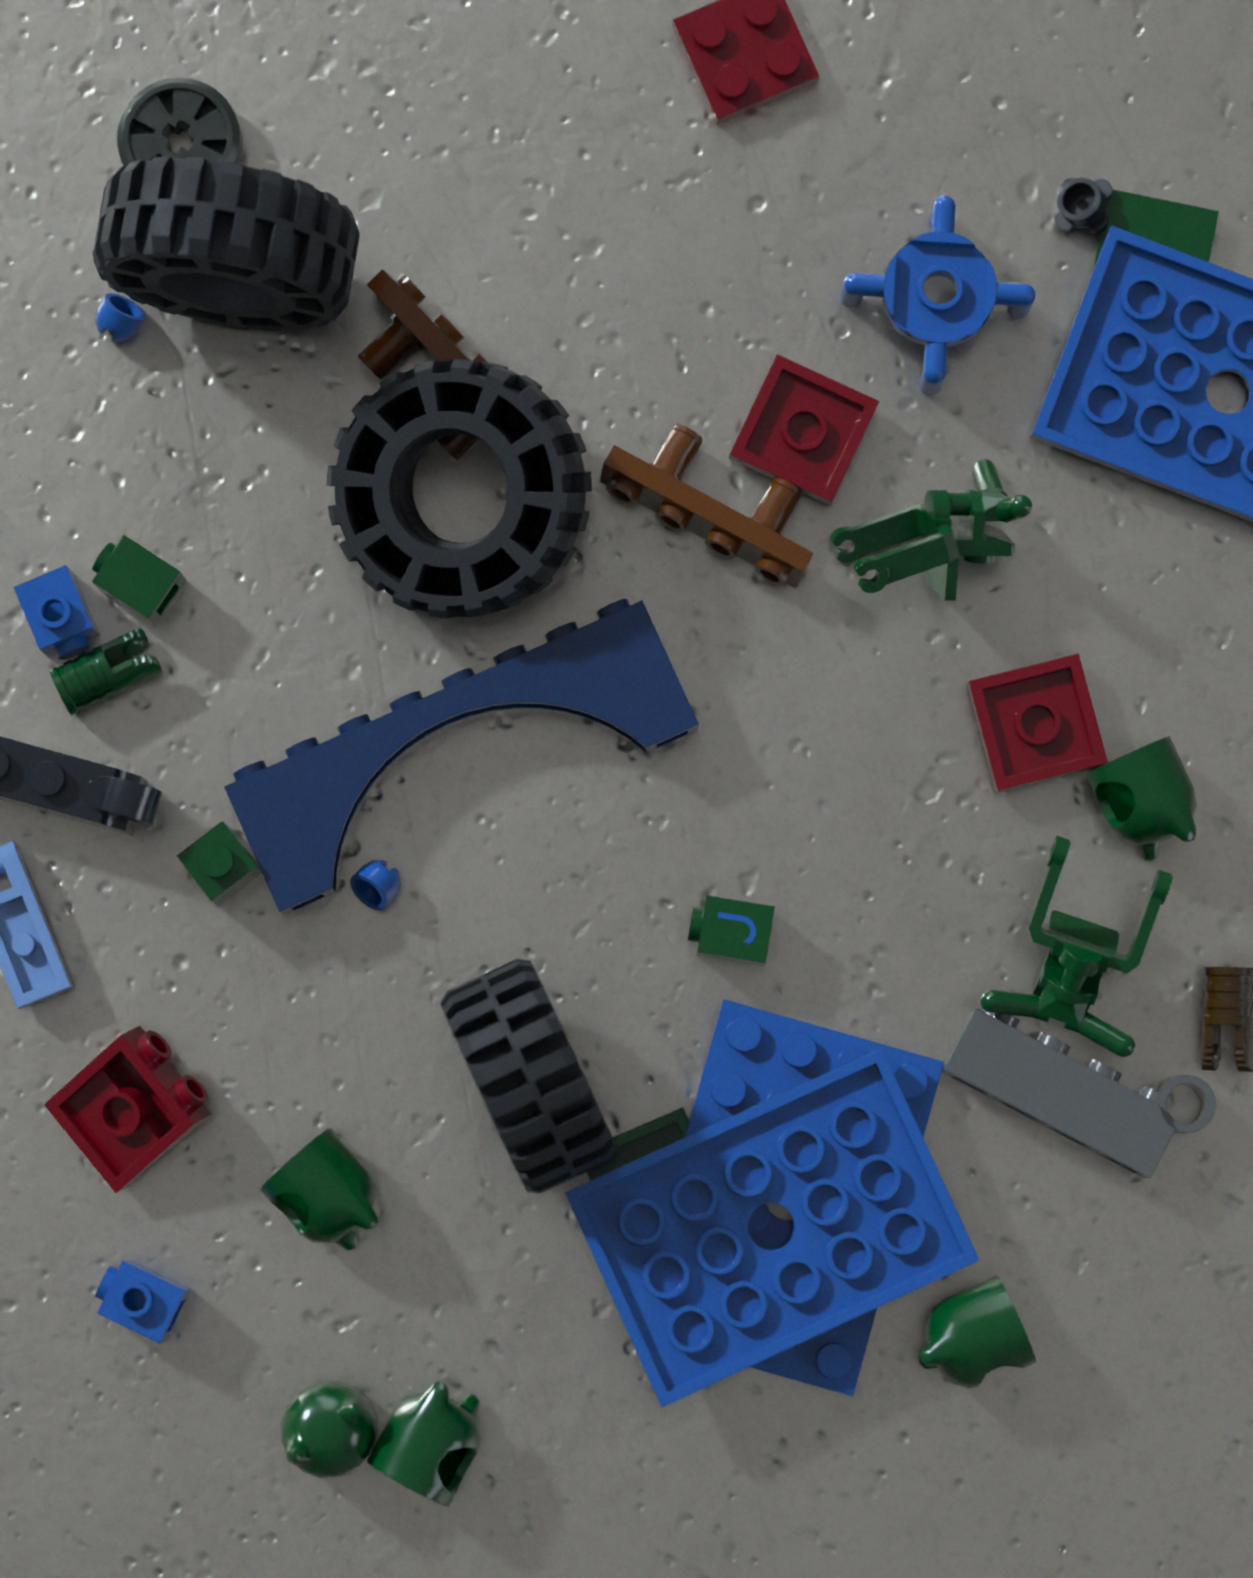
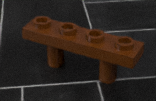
[357,269,488,460]
[599,424,814,588]

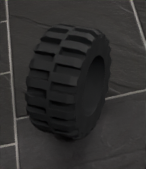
[440,959,618,1193]

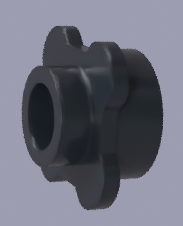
[1054,177,1113,233]

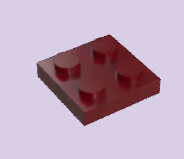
[672,0,819,125]
[729,354,879,506]
[967,653,1108,793]

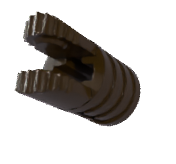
[1202,967,1253,1072]

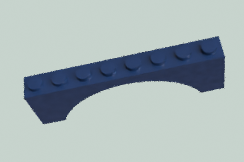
[224,598,699,916]

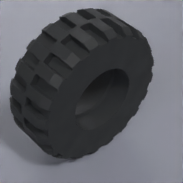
[92,157,360,331]
[326,359,592,618]

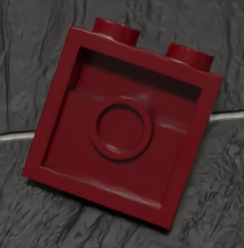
[44,1026,212,1193]

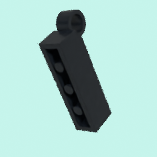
[0,736,162,836]

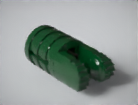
[49,628,162,716]

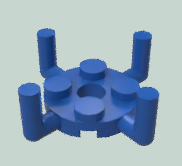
[840,195,1036,396]

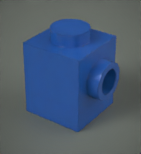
[13,565,100,660]
[95,1259,191,1344]

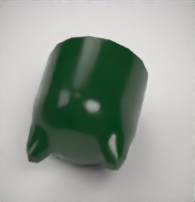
[1086,736,1197,861]
[260,1127,378,1250]
[919,1275,1036,1388]
[281,1380,378,1478]
[367,1382,481,1507]

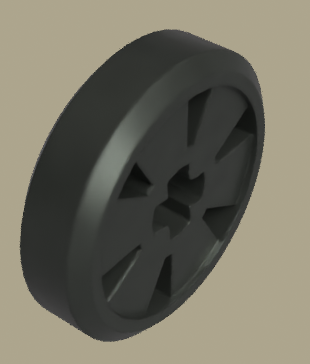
[117,78,242,167]

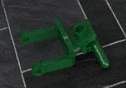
[830,459,1032,601]
[980,835,1173,1057]

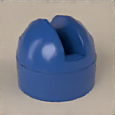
[95,293,145,342]
[350,860,401,910]

